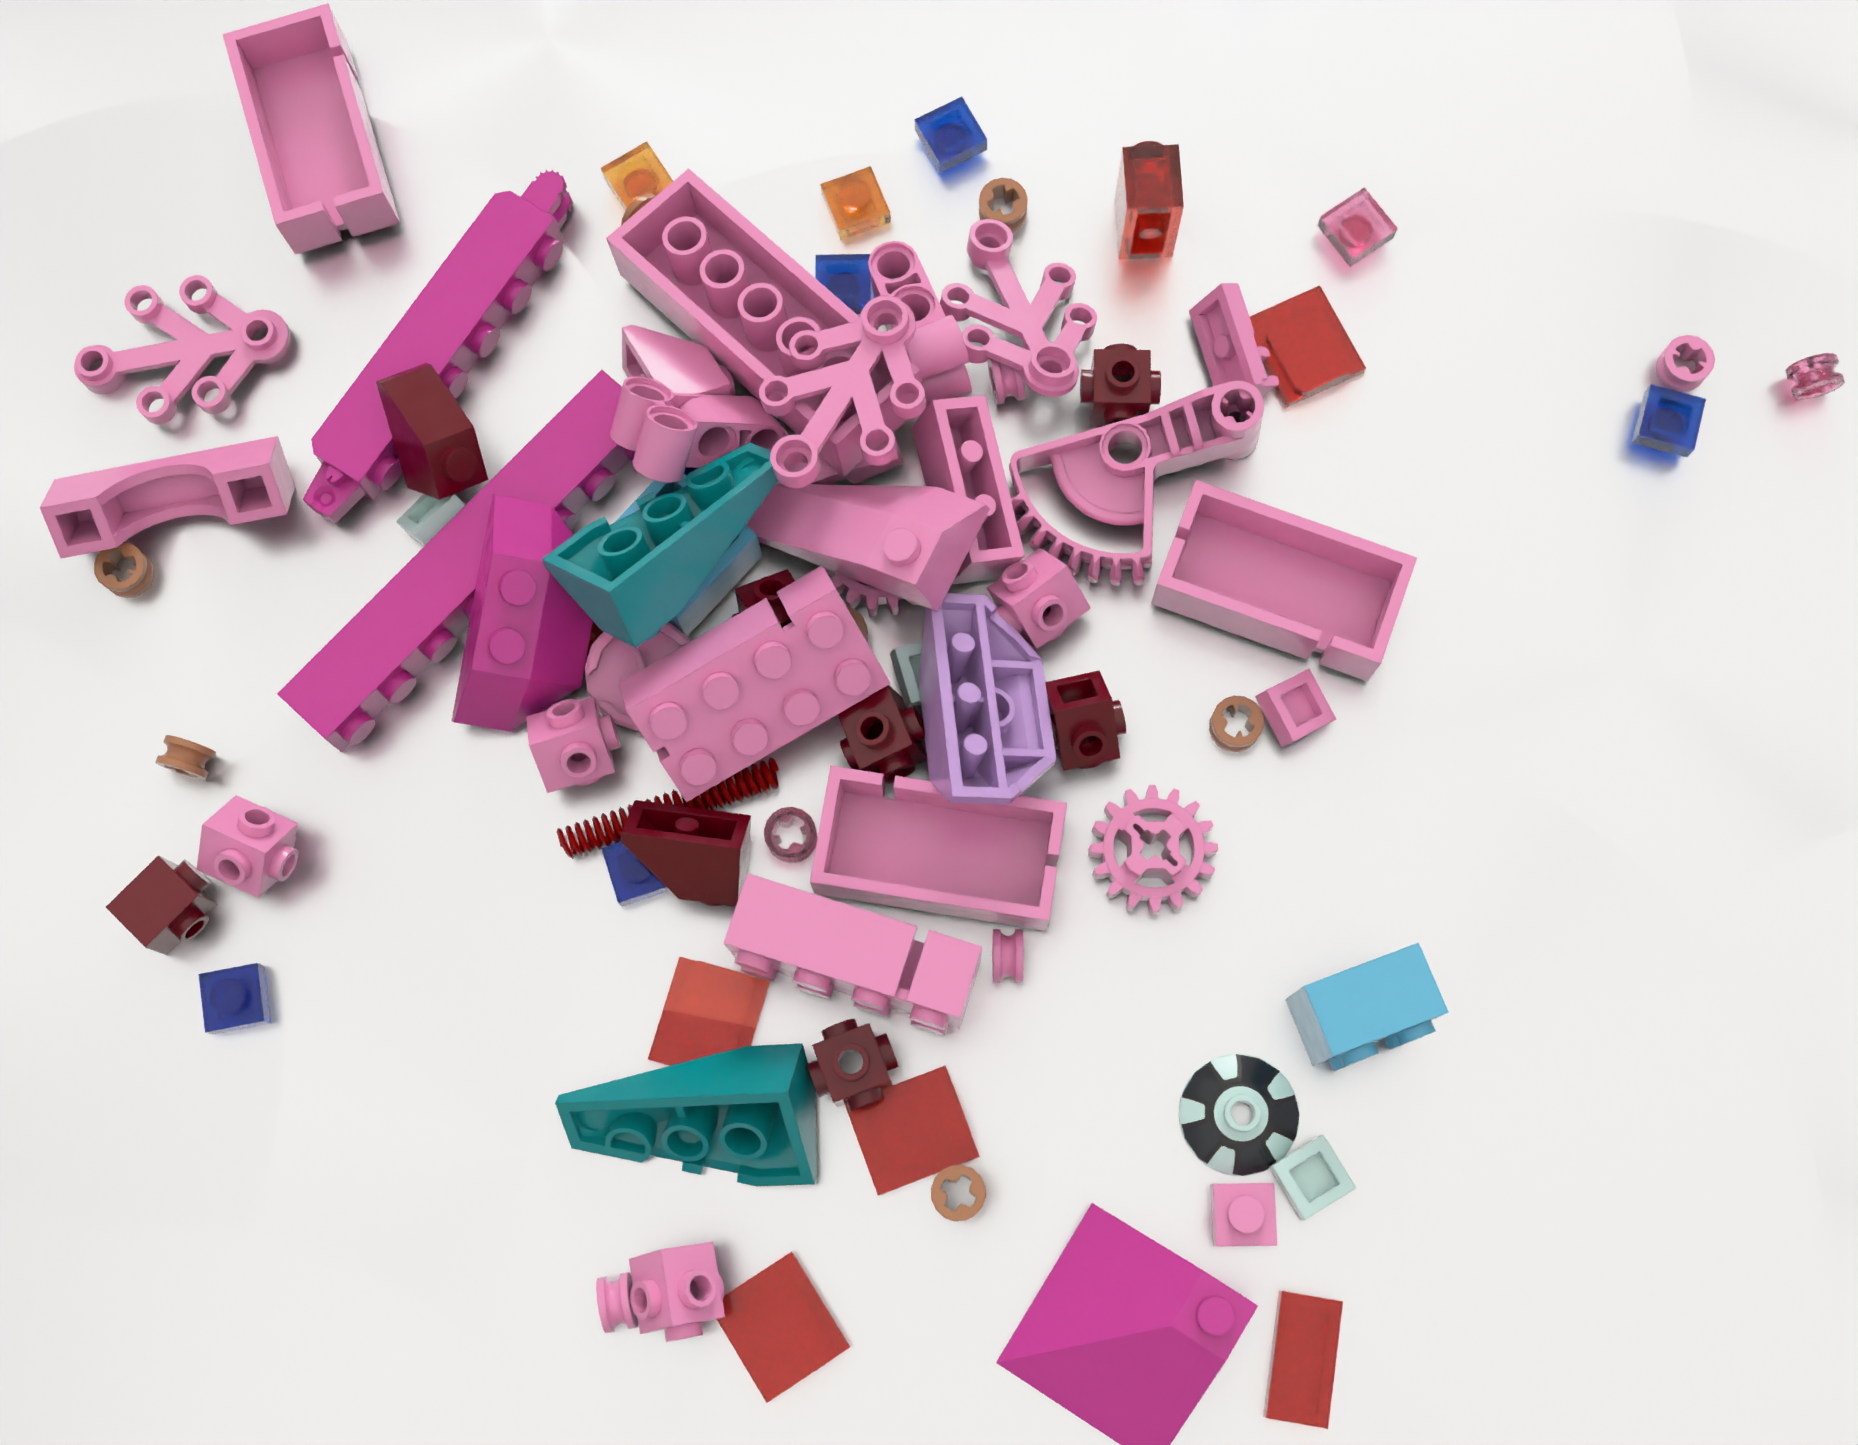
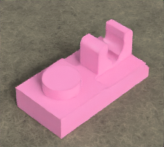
[1189,283,1279,396]

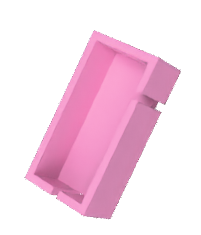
[222,3,400,255]
[1151,480,1417,682]
[619,566,891,802]
[810,765,1067,931]
[724,873,982,1035]

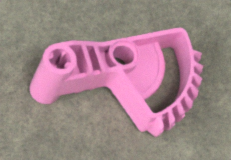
[1009,380,1264,586]

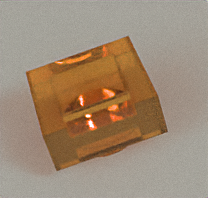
[600,141,673,211]
[820,166,891,240]

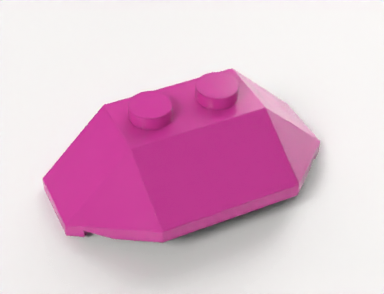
[451,494,593,731]

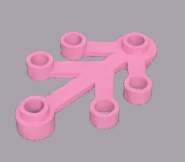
[940,219,1097,397]
[74,275,290,425]
[759,295,926,488]

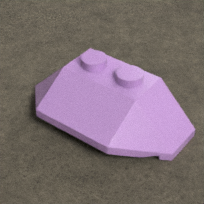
[919,593,1056,805]

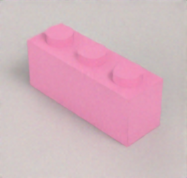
[912,395,1025,585]

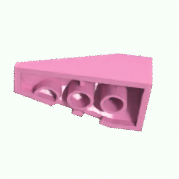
[746,484,990,612]

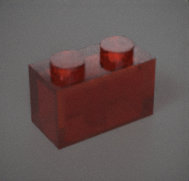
[1114,141,1184,260]

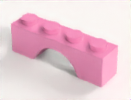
[40,436,295,559]

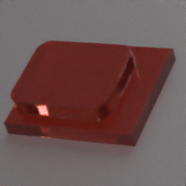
[1250,285,1366,408]
[648,956,771,1066]
[845,1065,980,1196]
[717,1251,851,1403]

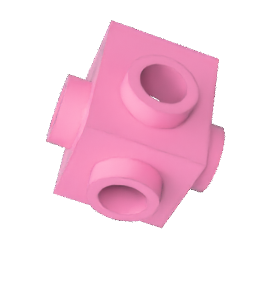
[986,548,1091,649]
[526,696,621,793]
[196,795,299,898]
[629,1242,725,1342]

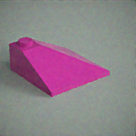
[996,1203,1258,1445]

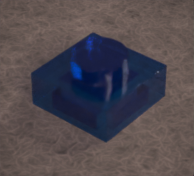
[914,96,988,173]
[815,254,871,314]
[1632,384,1706,458]
[601,842,670,907]
[198,963,271,1035]

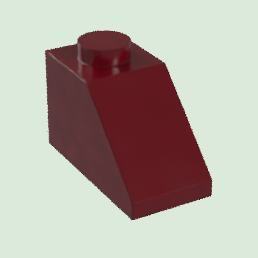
[376,363,488,500]
[621,800,751,907]

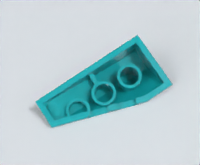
[542,442,778,648]
[555,1043,817,1186]

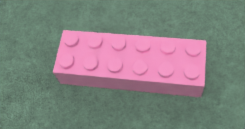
[606,168,923,477]

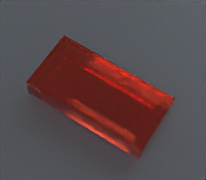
[1263,1290,1343,1429]

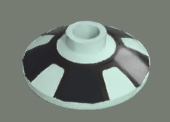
[1179,1054,1299,1176]

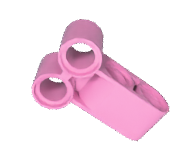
[868,241,972,409]
[610,377,788,483]

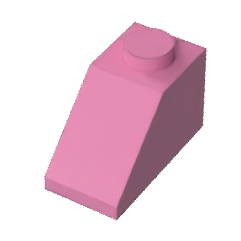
[622,325,735,396]

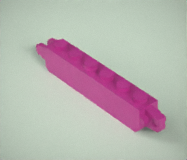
[303,170,573,524]

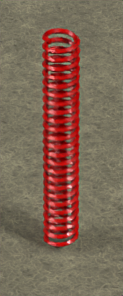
[556,757,779,859]

